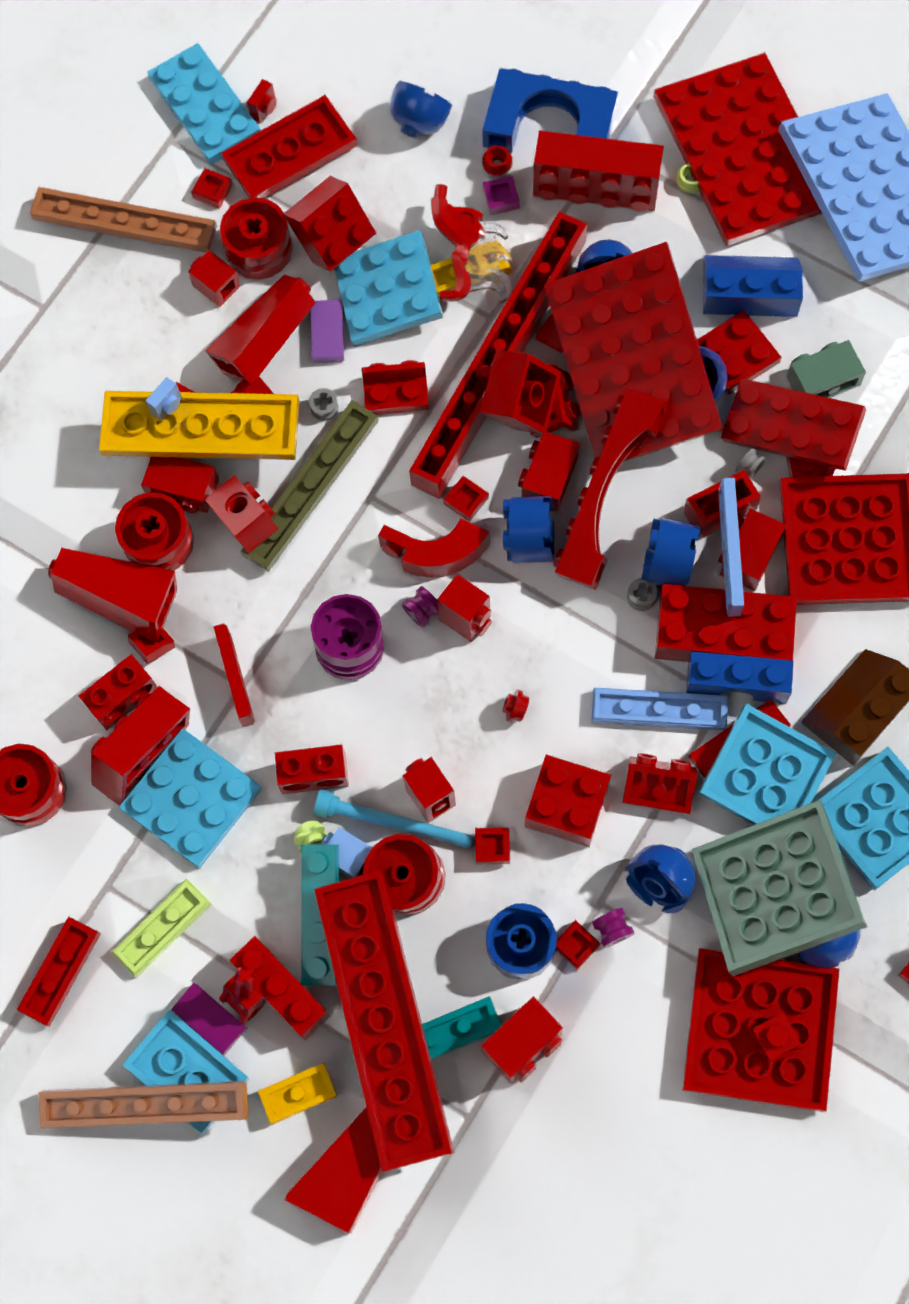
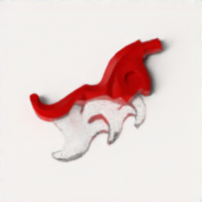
[431,184,512,304]

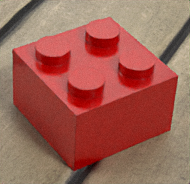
[283,176,377,272]
[480,349,562,434]
[525,754,611,847]
[481,996,563,1084]

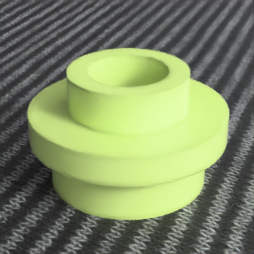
[676,163,699,194]

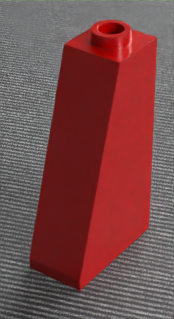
[205,274,316,385]
[48,548,177,642]
[284,1107,382,1234]

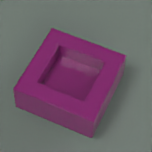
[483,175,520,215]

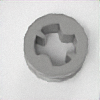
[309,388,339,421]
[735,448,766,479]
[627,578,658,611]

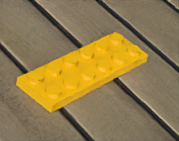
[99,391,299,460]

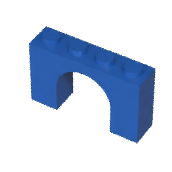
[482,68,619,153]

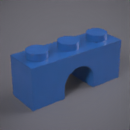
[686,652,793,704]

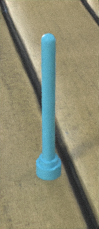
[314,789,475,848]

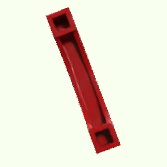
[553,387,668,590]

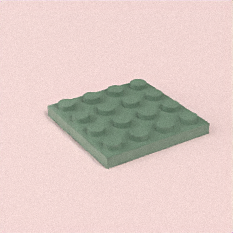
[691,800,867,976]

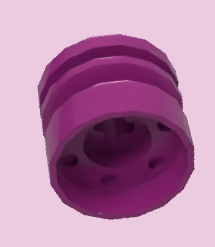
[311,594,384,680]

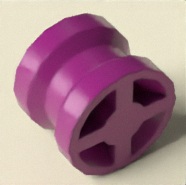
[401,586,439,628]
[592,908,635,948]

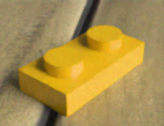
[258,1062,338,1125]

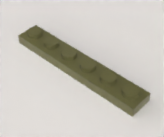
[241,400,379,572]

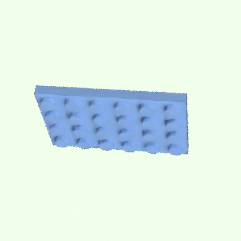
[778,93,909,282]

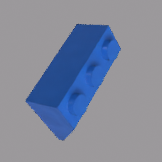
[703,255,803,317]

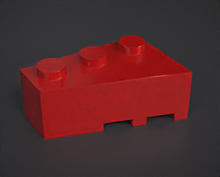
[91,686,190,806]

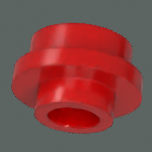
[482,145,513,176]
[502,689,529,722]

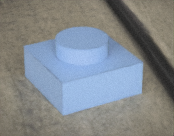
[146,377,182,421]

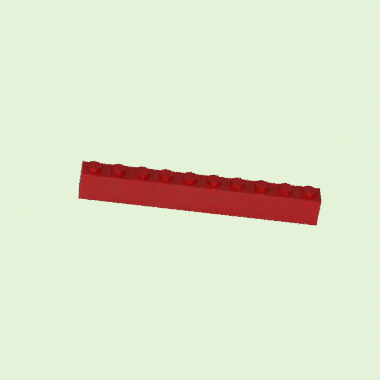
[409,211,587,499]

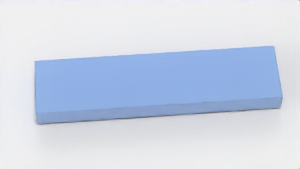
[718,478,744,616]
[592,687,728,731]

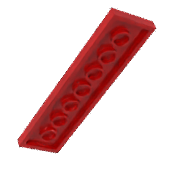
[314,870,455,1172]

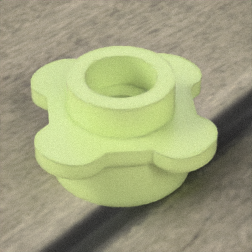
[293,820,328,853]

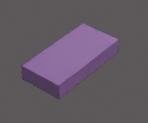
[311,299,344,363]

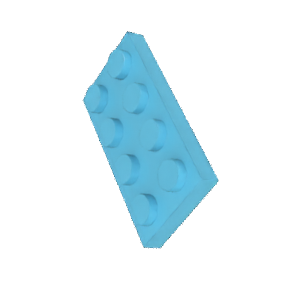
[147,43,261,165]

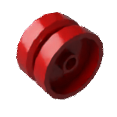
[219,197,293,280]
[115,492,194,571]
[0,743,67,827]
[363,834,446,915]

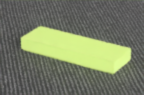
[112,878,211,978]

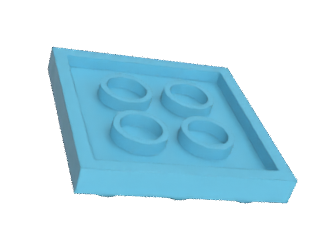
[335,230,443,346]
[698,703,836,825]
[119,728,262,869]
[819,747,909,891]

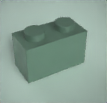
[786,340,866,398]

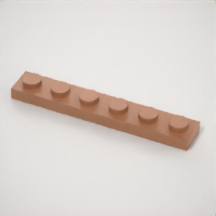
[30,187,217,253]
[38,1081,249,1128]

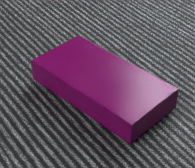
[171,982,248,1056]

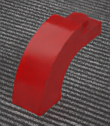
[378,518,490,577]

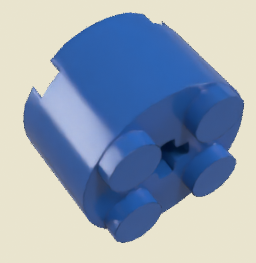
[503,496,555,563]
[641,518,700,586]
[486,903,557,979]

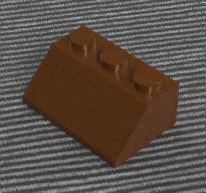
[801,649,909,766]

